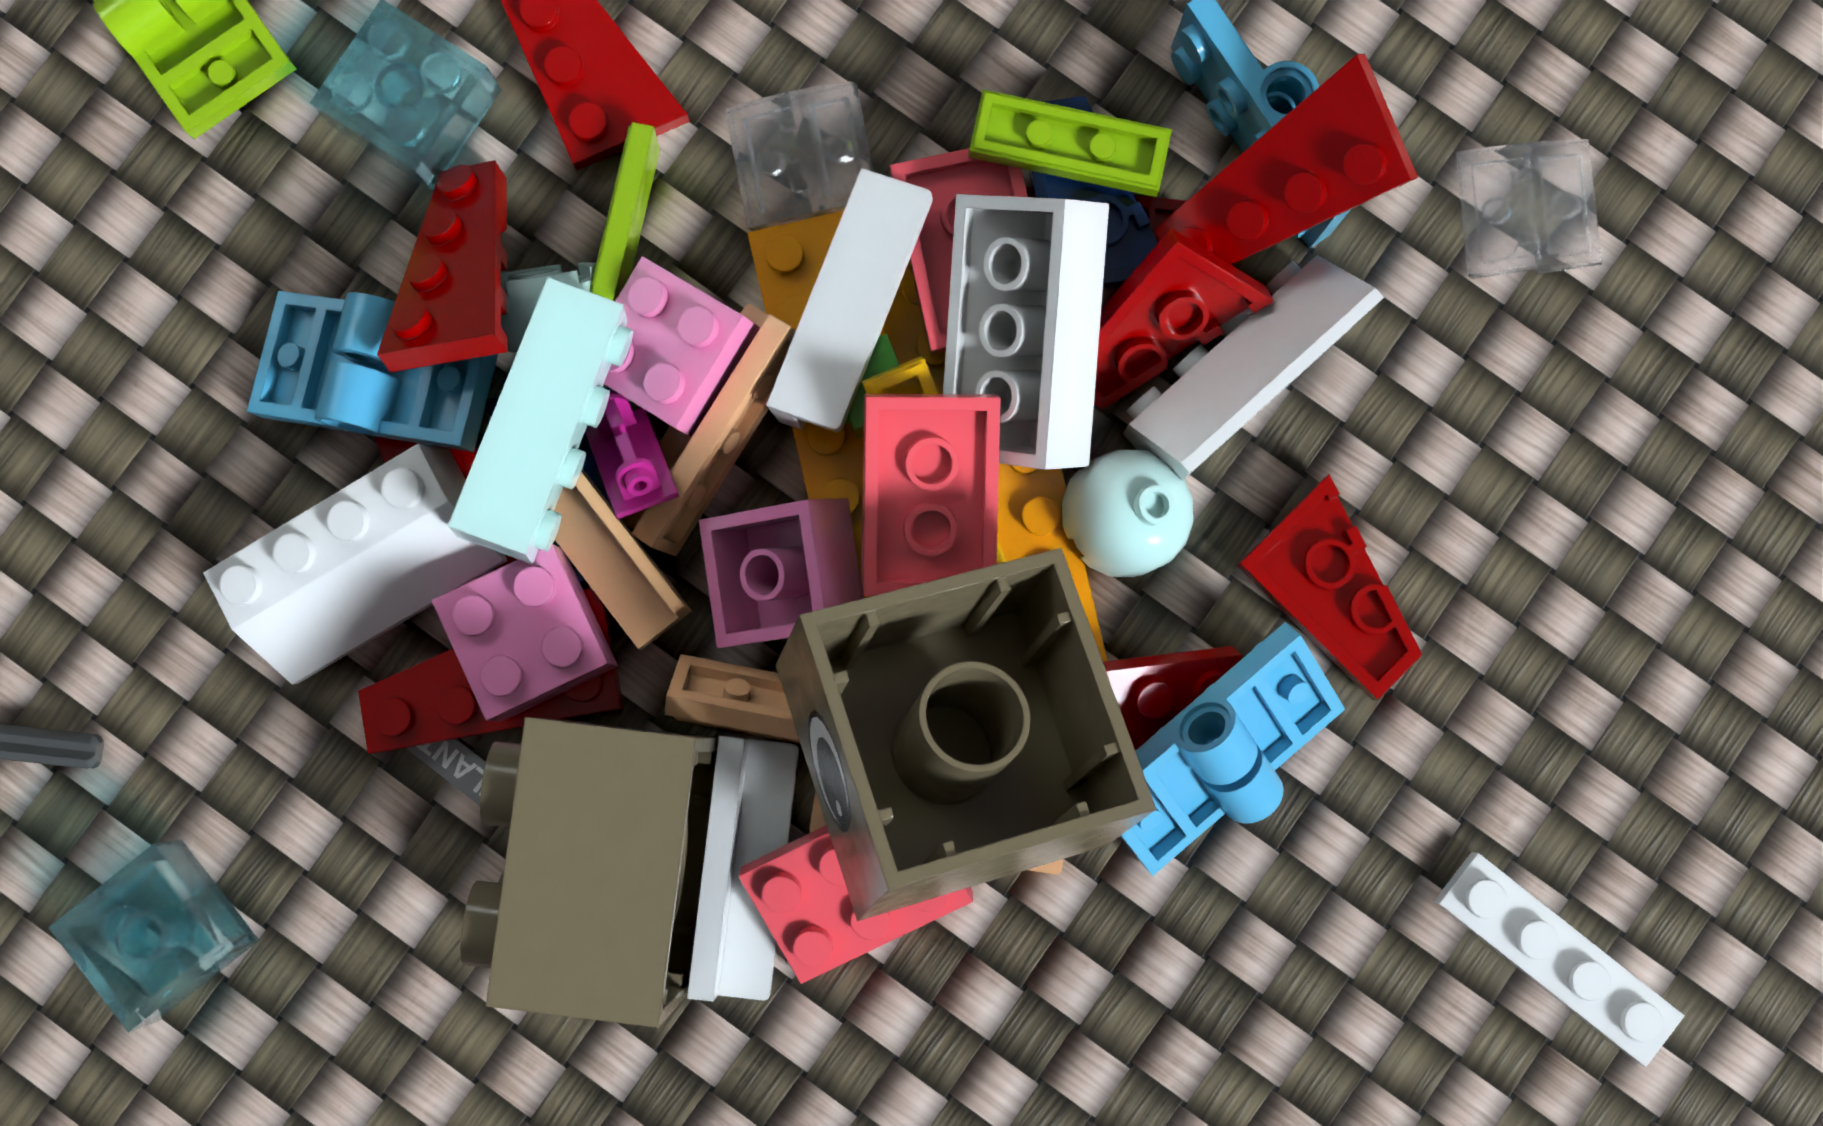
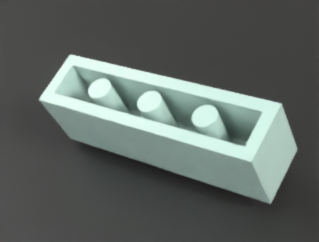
[448,277,634,564]

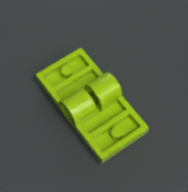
[92,0,297,139]

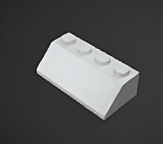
[943,194,1109,470]
[1123,255,1384,480]
[203,444,508,684]

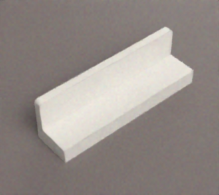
[766,168,933,432]
[687,736,799,1002]

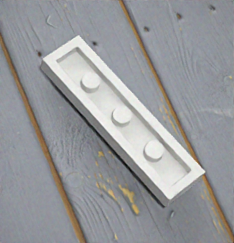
[1433,852,1685,1067]

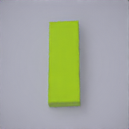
[968,89,1172,197]
[590,122,660,301]

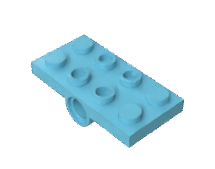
[1171,0,1351,249]
[247,291,504,452]
[1120,622,1345,876]

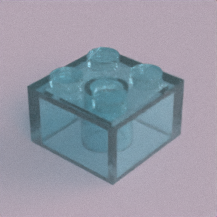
[310,0,502,191]
[48,840,259,1033]

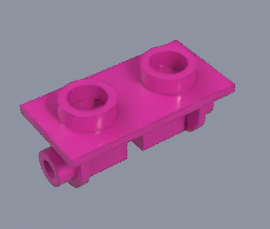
[585,390,680,519]

